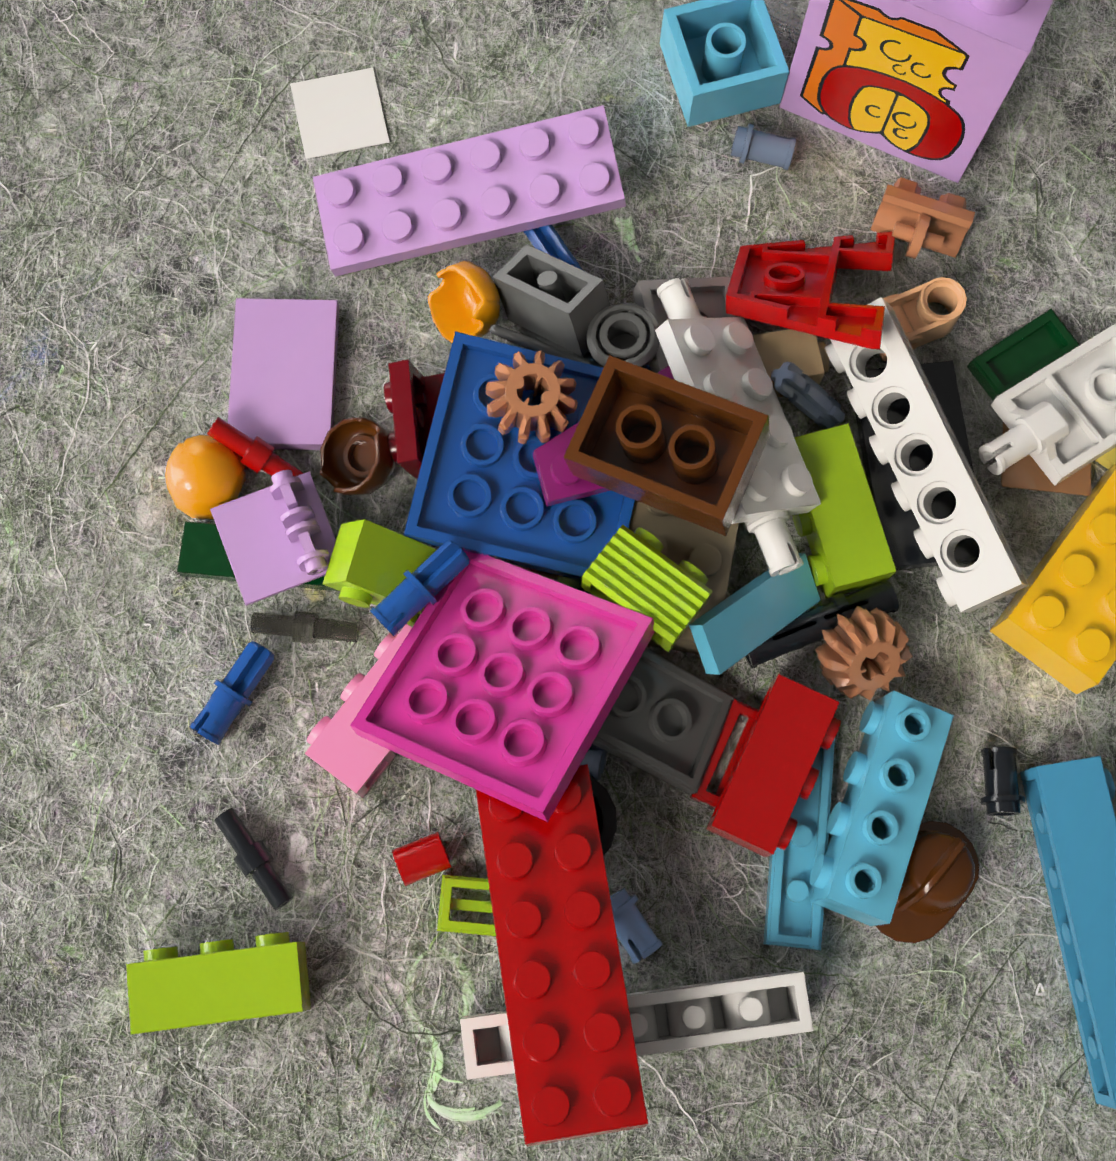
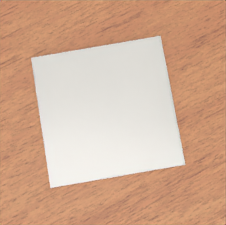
[290,67,390,159]

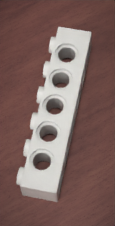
[825,297,1029,613]
[460,971,813,1080]

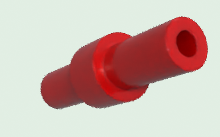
[207,417,304,477]

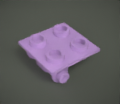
[210,470,336,606]

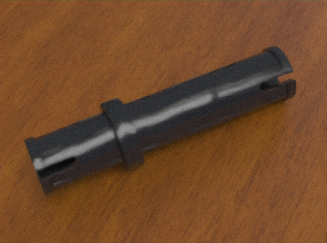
[745,579,899,669]

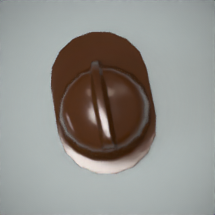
[876,821,979,943]

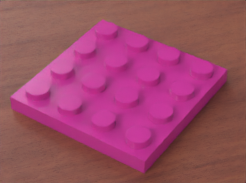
[350,551,655,822]

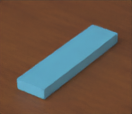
[763,739,835,950]

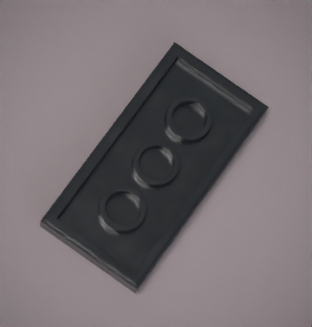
[850,360,980,571]

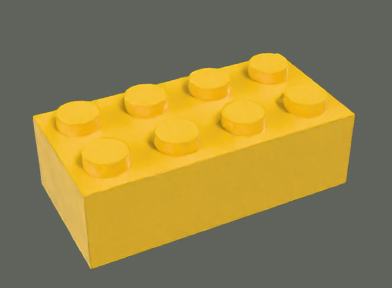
[990,464,1116,694]

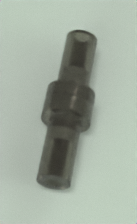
[250,611,360,644]

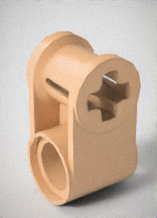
[879,277,967,361]

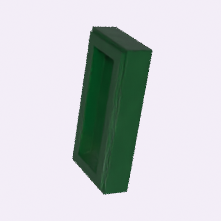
[967,308,1080,401]

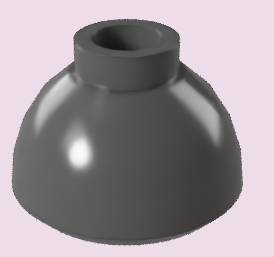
[587,302,660,368]

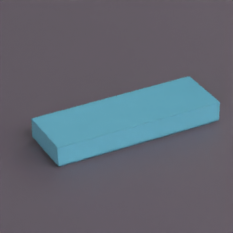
[689,553,821,675]

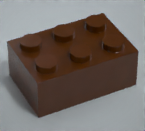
[563,355,770,536]

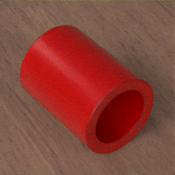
[392,832,452,886]

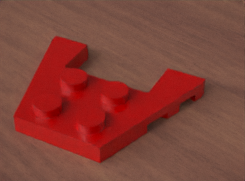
[726,232,895,350]

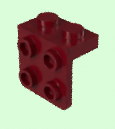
[384,359,445,480]

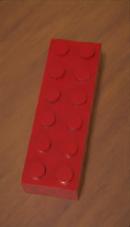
[476,764,648,1147]

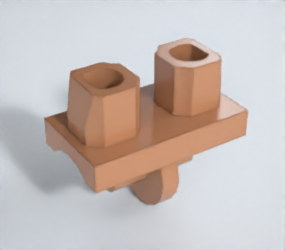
[871,177,975,259]

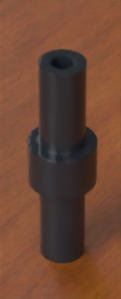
[214,808,293,911]

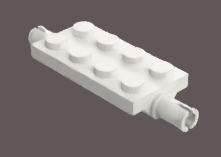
[655,278,821,577]
[979,323,1116,486]

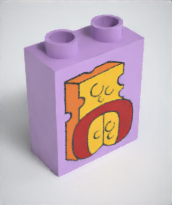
[780,0,1053,183]

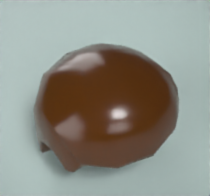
[320,416,395,496]

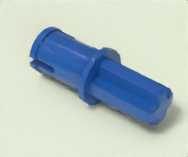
[370,540,470,636]
[189,641,275,745]

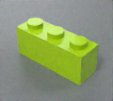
[792,423,896,599]
[126,932,311,1035]

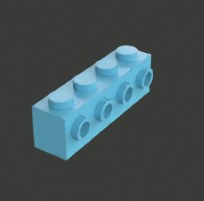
[810,691,954,926]

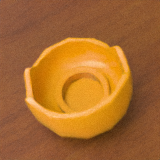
[428,261,500,343]
[165,435,246,519]

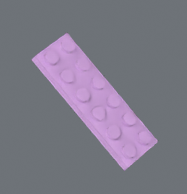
[313,105,626,277]

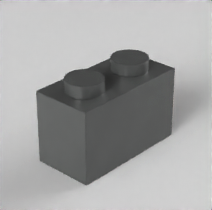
[493,244,610,357]

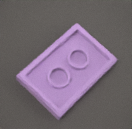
[228,298,339,450]

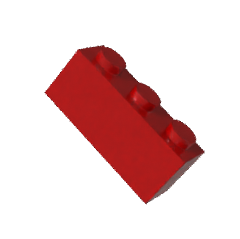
[706,674,841,858]

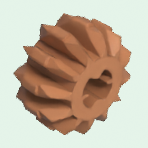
[485,350,578,444]
[815,606,913,700]

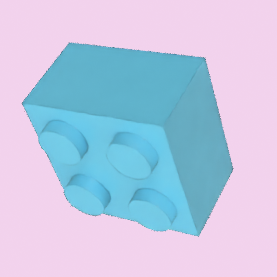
[660,0,789,127]

